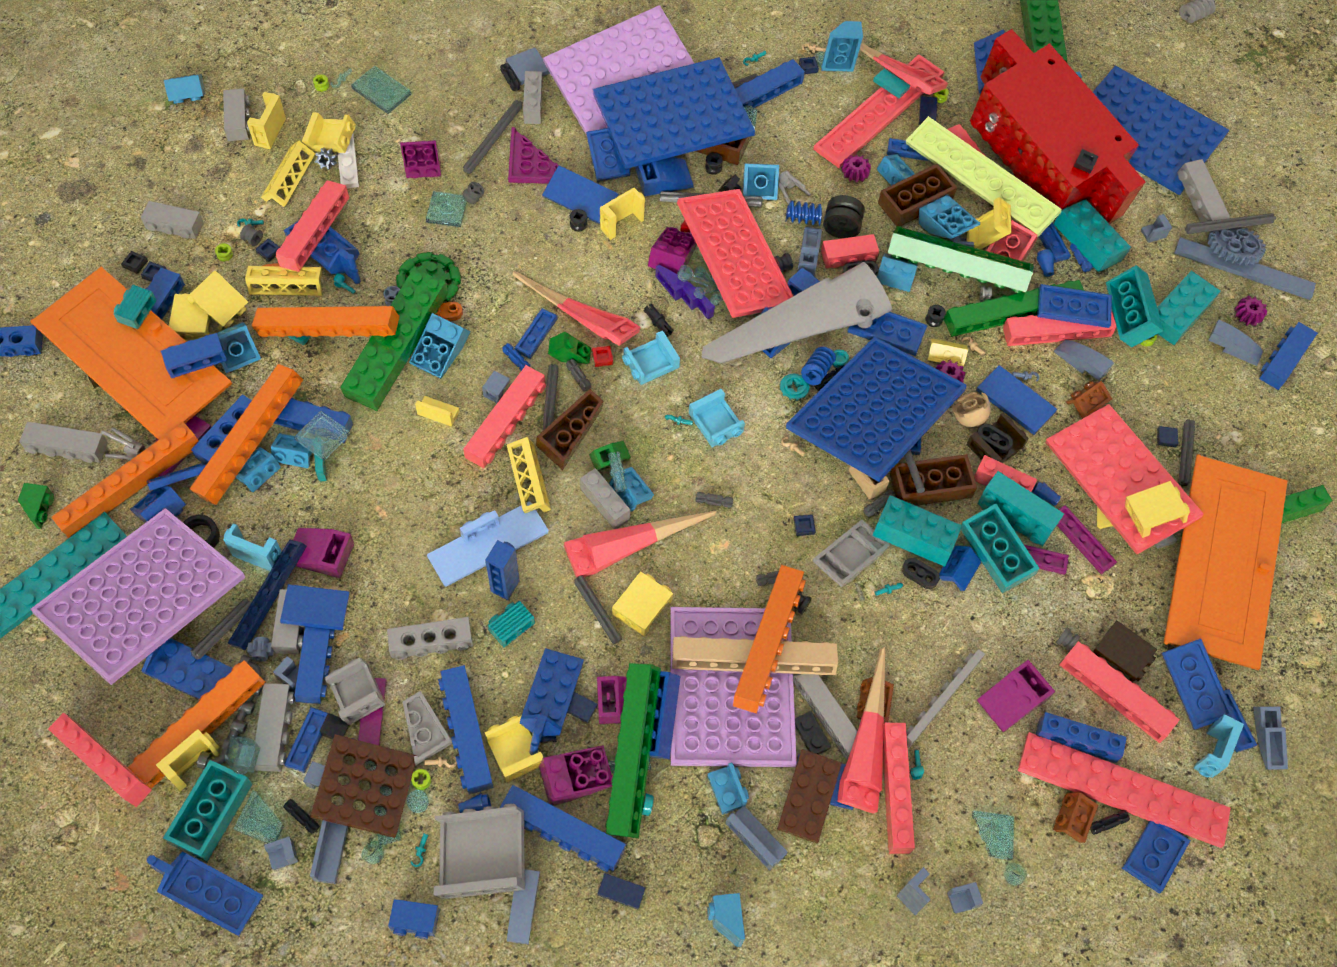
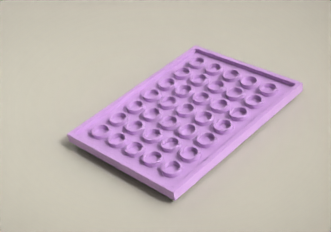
[543,5,694,134]
[31,508,245,685]
[670,607,797,767]

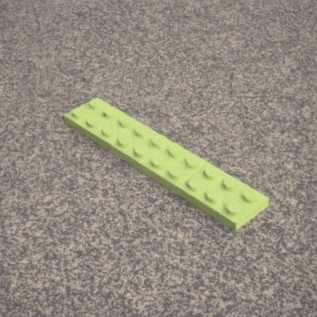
[906,116,1061,237]

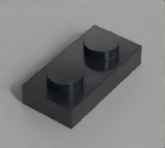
[795,711,831,755]

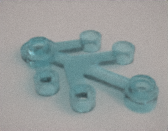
[677,265,723,305]

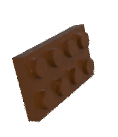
[777,749,842,844]

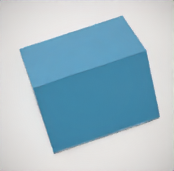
[743,163,779,200]

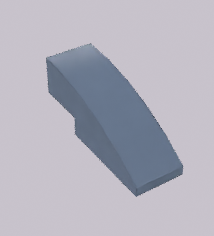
[797,227,822,276]
[1208,320,1263,366]
[1054,339,1114,381]
[1253,706,1288,770]
[507,869,540,945]

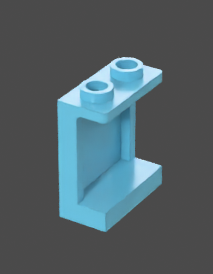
[622,330,680,385]
[689,389,745,447]
[223,523,282,571]
[1194,714,1244,778]

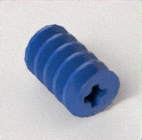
[785,200,822,226]
[801,347,836,385]

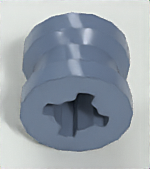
[383,286,400,306]

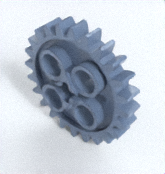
[1207,227,1266,266]

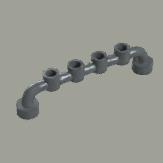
[197,655,263,769]

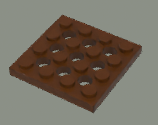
[310,734,417,838]

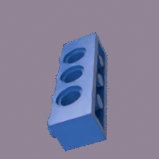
[0,325,43,357]
[191,394,252,465]
[1036,712,1127,763]

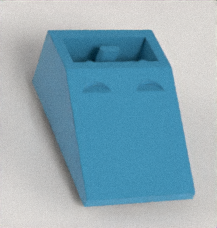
[919,195,980,239]
[409,313,471,379]

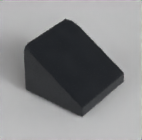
[320,713,349,740]

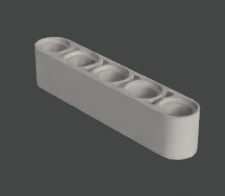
[793,674,857,760]

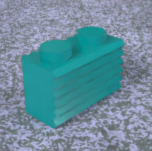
[113,284,156,329]
[487,601,535,648]

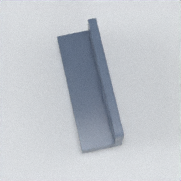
[725,806,788,871]
[310,820,348,884]
[897,867,930,915]

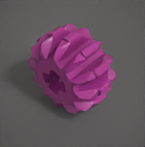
[842,154,871,183]
[1234,295,1268,327]
[936,359,965,383]

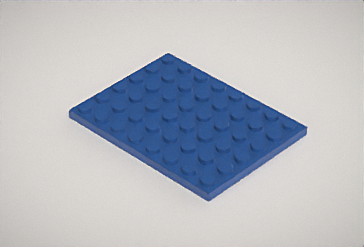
[593,57,755,169]
[1093,65,1229,196]
[786,337,967,482]

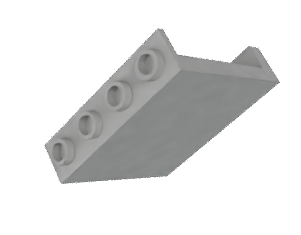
[434,804,525,899]

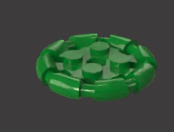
[396,252,461,302]

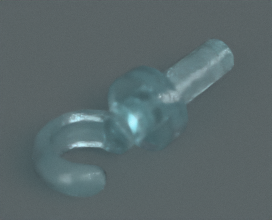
[331,68,352,88]

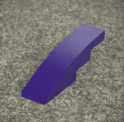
[655,265,715,319]

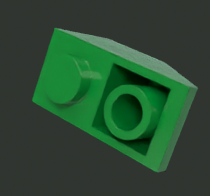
[548,332,591,364]
[589,440,631,471]
[18,483,54,529]

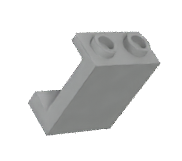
[325,658,386,725]

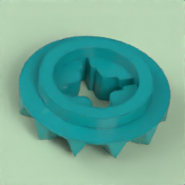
[780,373,810,401]

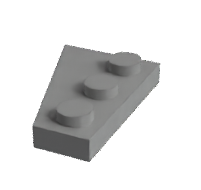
[402,691,452,766]

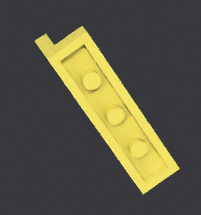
[261,141,315,207]
[245,266,322,296]
[507,437,551,513]

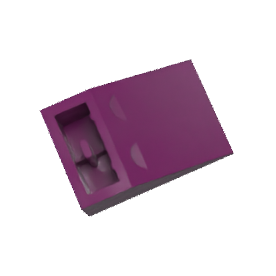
[400,140,441,178]
[648,227,697,276]
[293,528,354,578]
[977,660,1055,732]
[597,676,627,724]
[539,745,612,806]

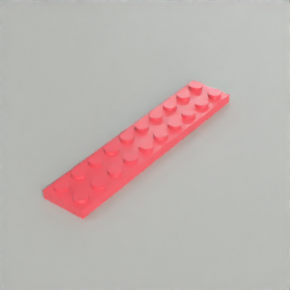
[813,55,944,168]
[1017,732,1231,848]

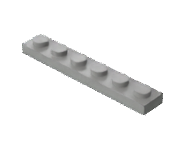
[906,649,985,748]

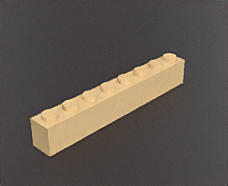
[672,636,838,675]

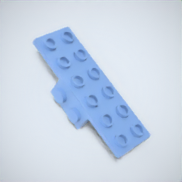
[427,501,549,587]

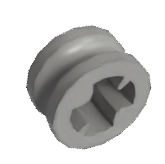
[980,286,992,302]

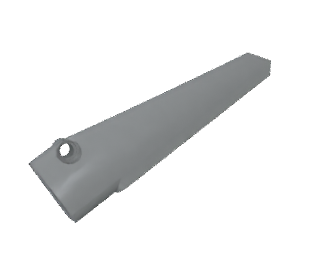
[702,262,892,364]

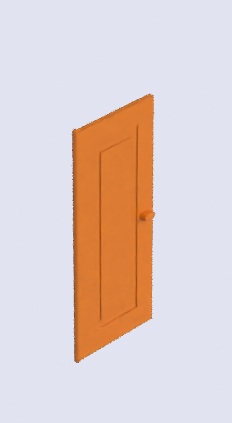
[30,267,232,440]
[1164,454,1288,670]

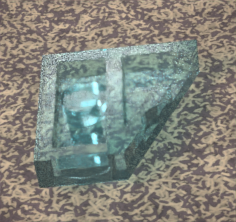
[234,791,284,844]
[972,811,1014,860]

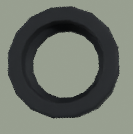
[183,514,220,548]

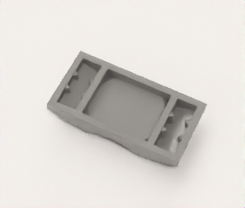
[812,520,890,587]

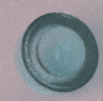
[361,841,385,864]
[1004,863,1027,886]

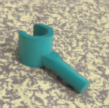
[334,273,356,294]
[910,750,924,780]

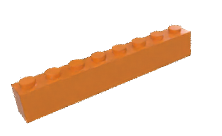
[252,306,400,337]
[190,364,303,505]
[51,422,198,538]
[733,565,806,714]
[127,660,266,789]

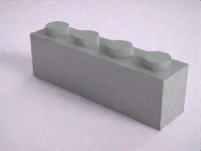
[1177,159,1230,222]
[19,422,108,463]
[251,683,295,772]

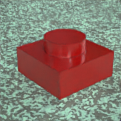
[592,346,613,367]

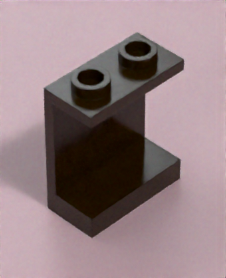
[966,413,1029,463]
[1093,620,1157,683]

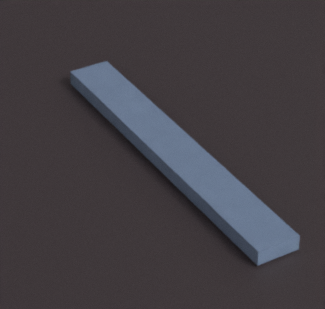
[1174,237,1316,300]

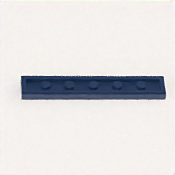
[228,539,307,651]

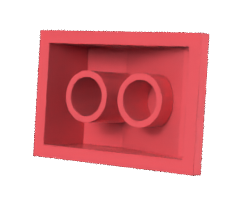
[986,220,1038,261]

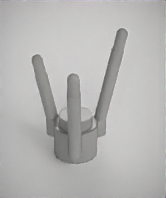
[778,171,811,205]
[101,427,145,461]

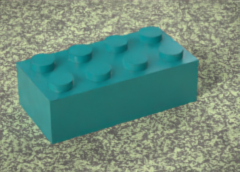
[1054,199,1131,272]
[1105,265,1163,347]
[1157,270,1221,346]
[977,471,1064,547]
[872,495,962,567]
[961,504,1040,594]
[163,760,253,862]

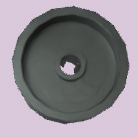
[823,195,865,239]

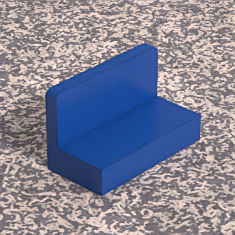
[939,546,981,591]

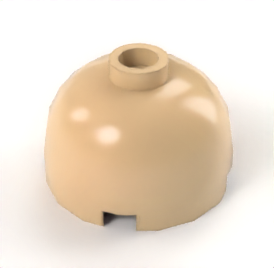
[952,392,991,427]

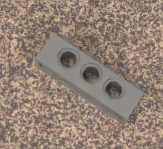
[387,617,473,660]

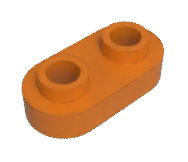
[436,302,463,321]

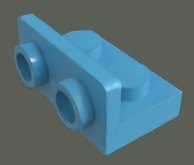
[877,154,915,185]
[271,433,314,468]
[236,447,281,492]
[609,467,654,512]
[707,762,749,815]

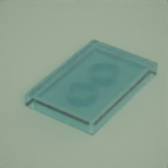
[351,66,411,114]

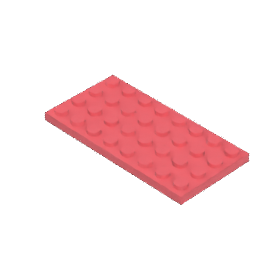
[677,189,793,318]
[1046,404,1204,554]

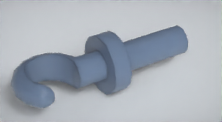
[1012,371,1039,381]

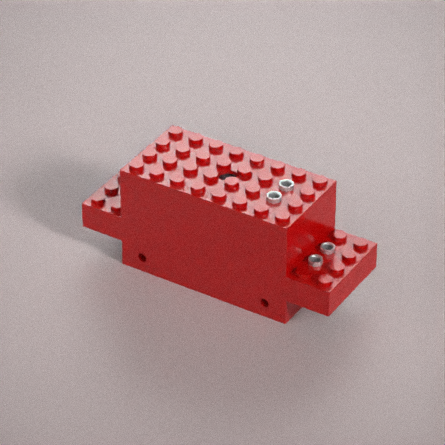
[970,29,1146,224]

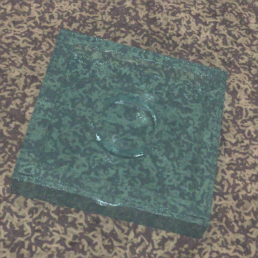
[426,191,467,227]
[294,410,350,461]

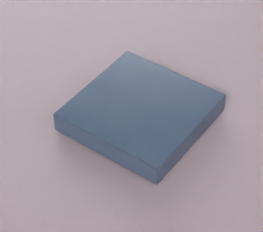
[506,47,550,85]

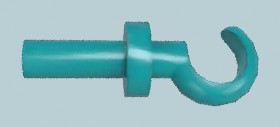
[743,51,766,66]
[237,218,264,227]
[664,415,693,425]
[874,583,903,596]
[410,833,428,867]

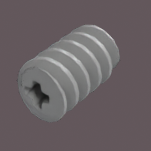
[1179,0,1216,23]

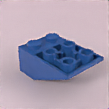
[636,157,694,196]

